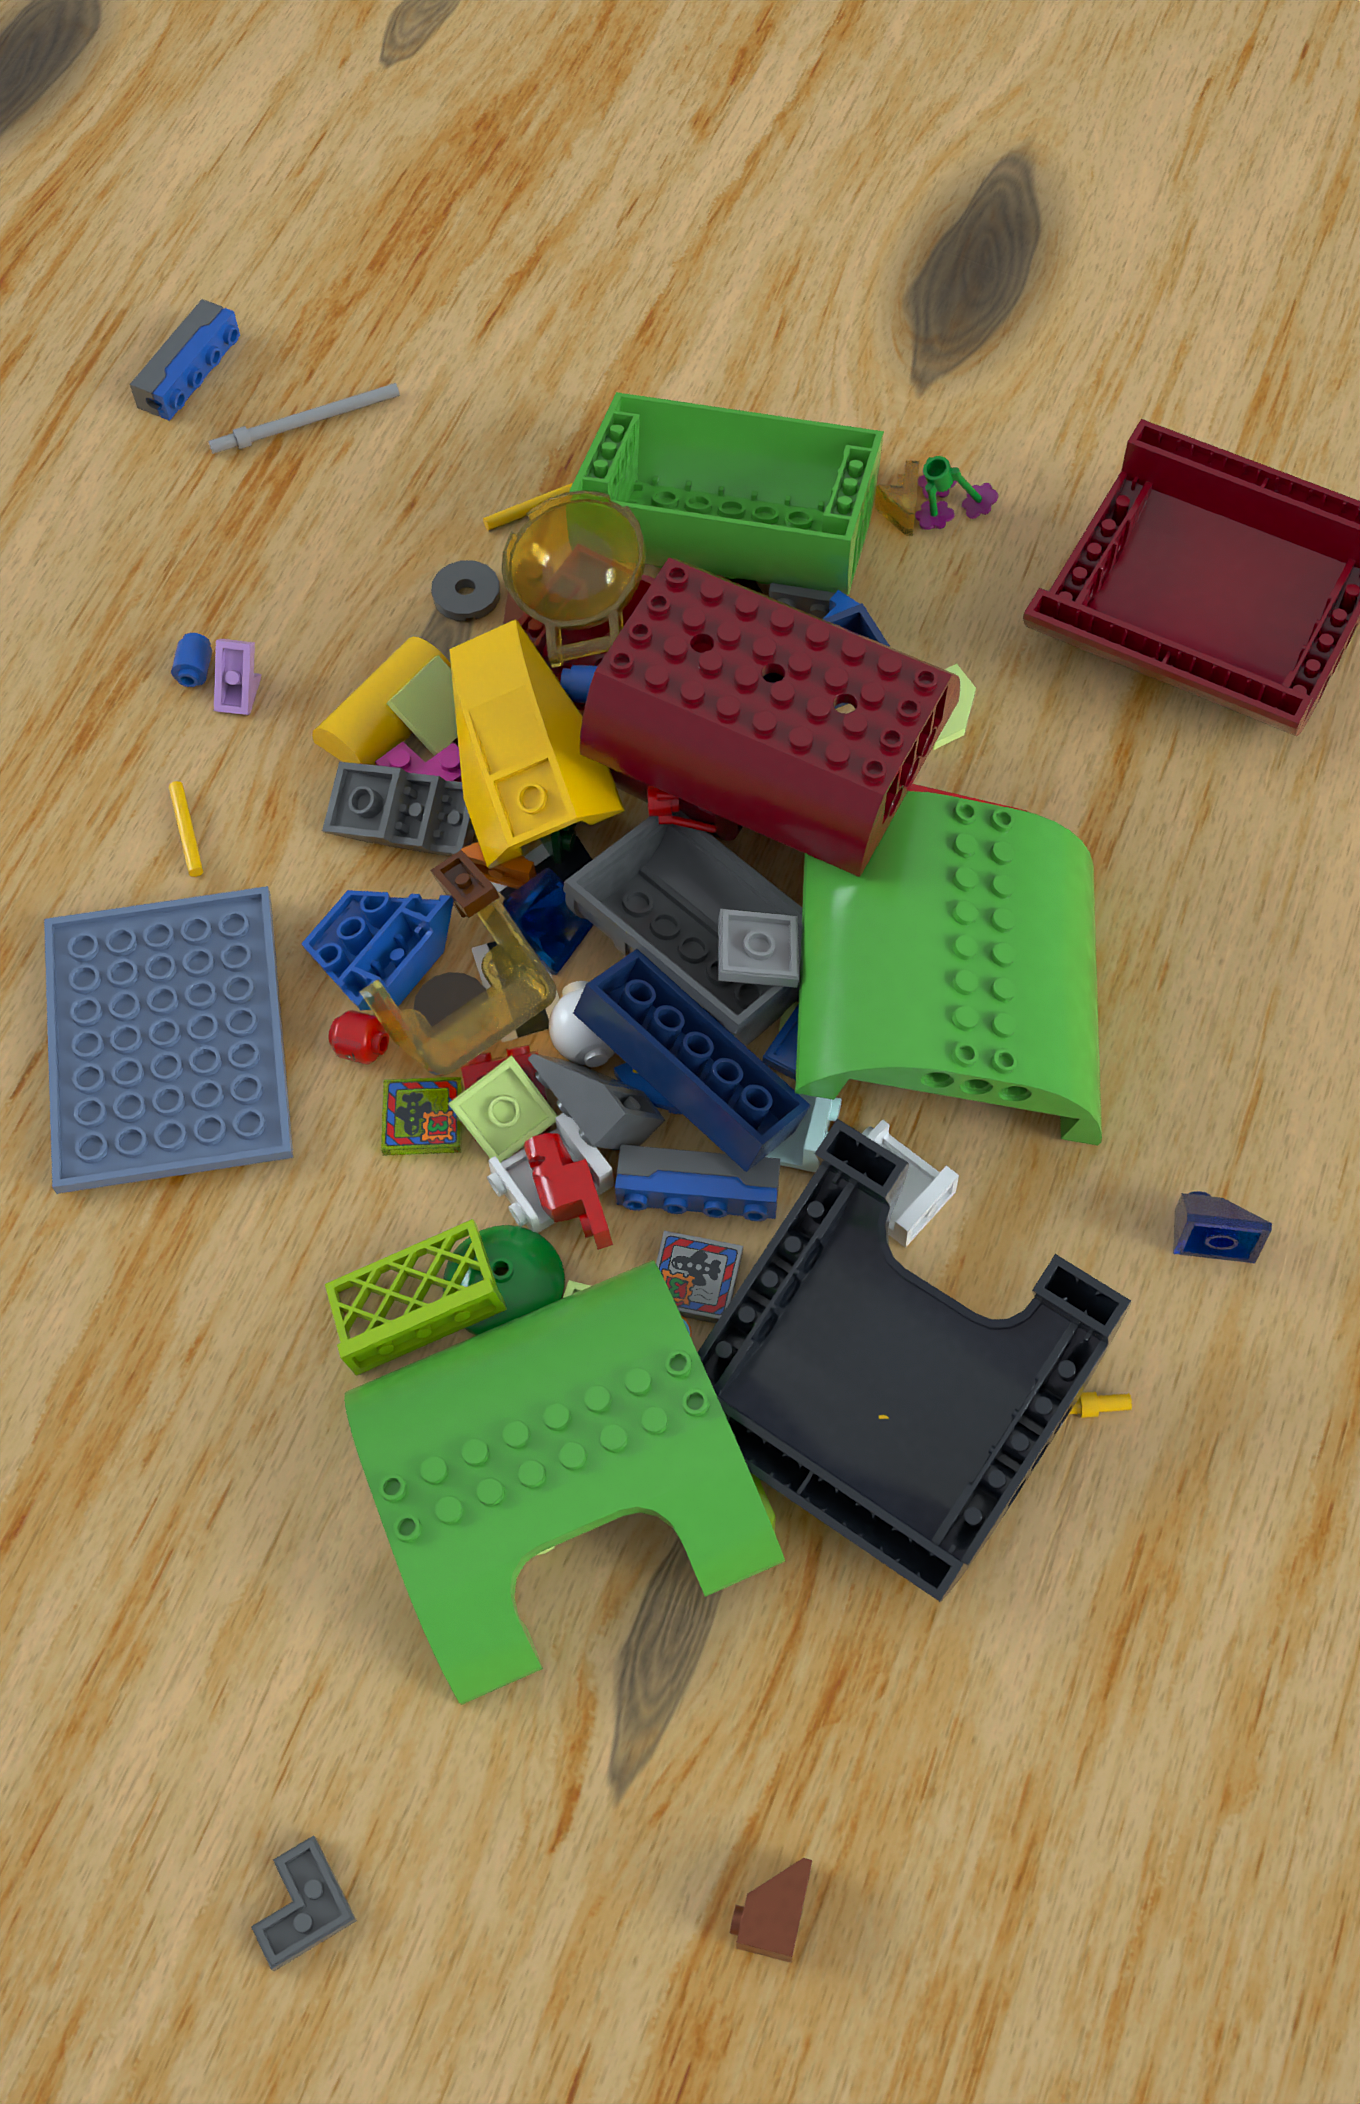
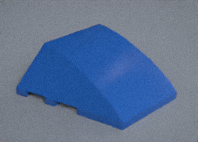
[301,890,454,1011]

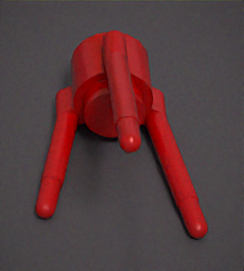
[648,786,717,833]

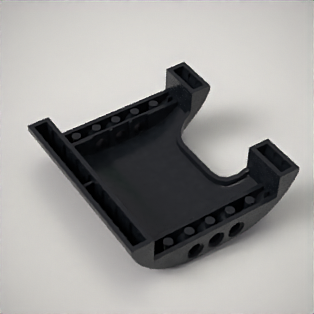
[697,1119,1131,1602]

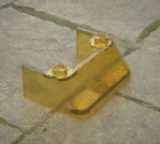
[359,899,556,1076]

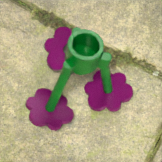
[915,456,999,530]

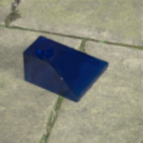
[484,868,593,975]
[1173,1191,1272,1264]

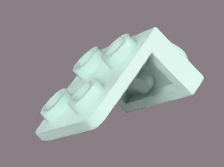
[766,1094,842,1172]

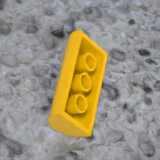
[312,637,451,765]

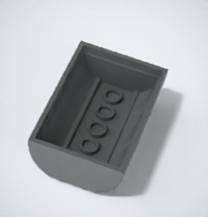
[563,810,803,1046]

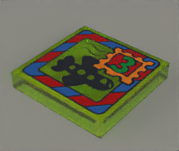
[381,1077,463,1156]

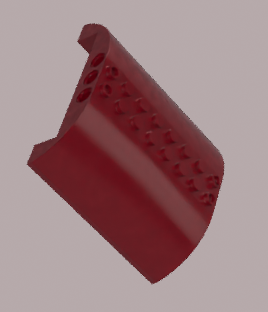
[1023,419,1360,737]

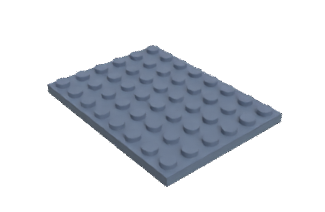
[44,886,294,1194]

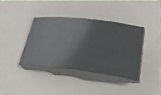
[322,762,475,856]

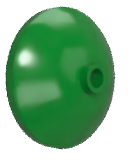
[443,1225,565,1336]

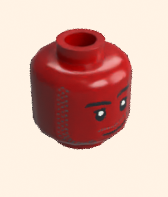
[328,1010,389,1065]

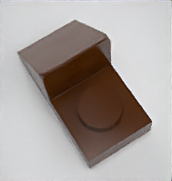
[430,850,500,918]

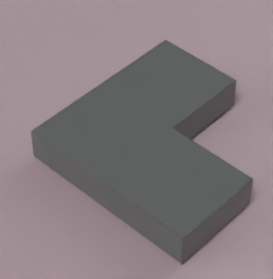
[251,1836,357,1971]

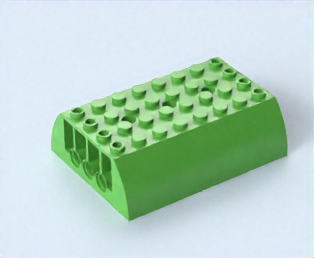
[566,392,884,595]

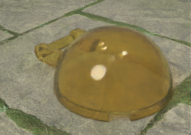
[501,490,646,667]

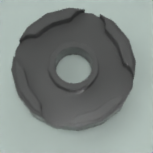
[431,560,500,621]

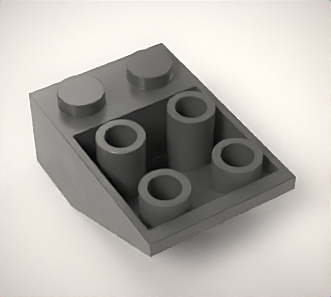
[528,1053,665,1150]

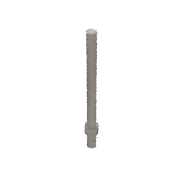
[208,383,400,454]

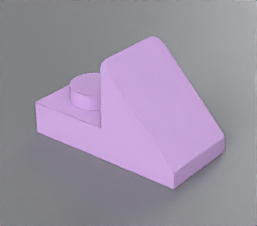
[214,639,261,715]

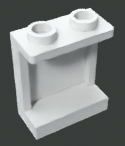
[487,1113,614,1233]
[862,1120,959,1248]

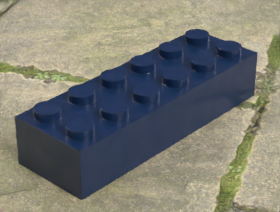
[573,949,811,1172]

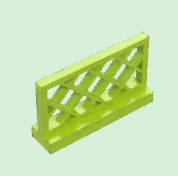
[325,1219,507,1376]

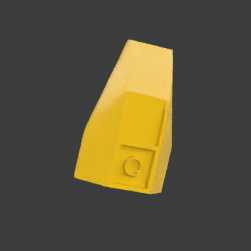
[449,619,625,868]

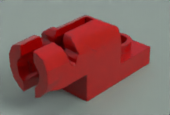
[524,1133,613,1250]

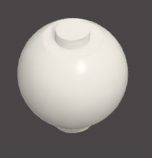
[549,981,616,1067]

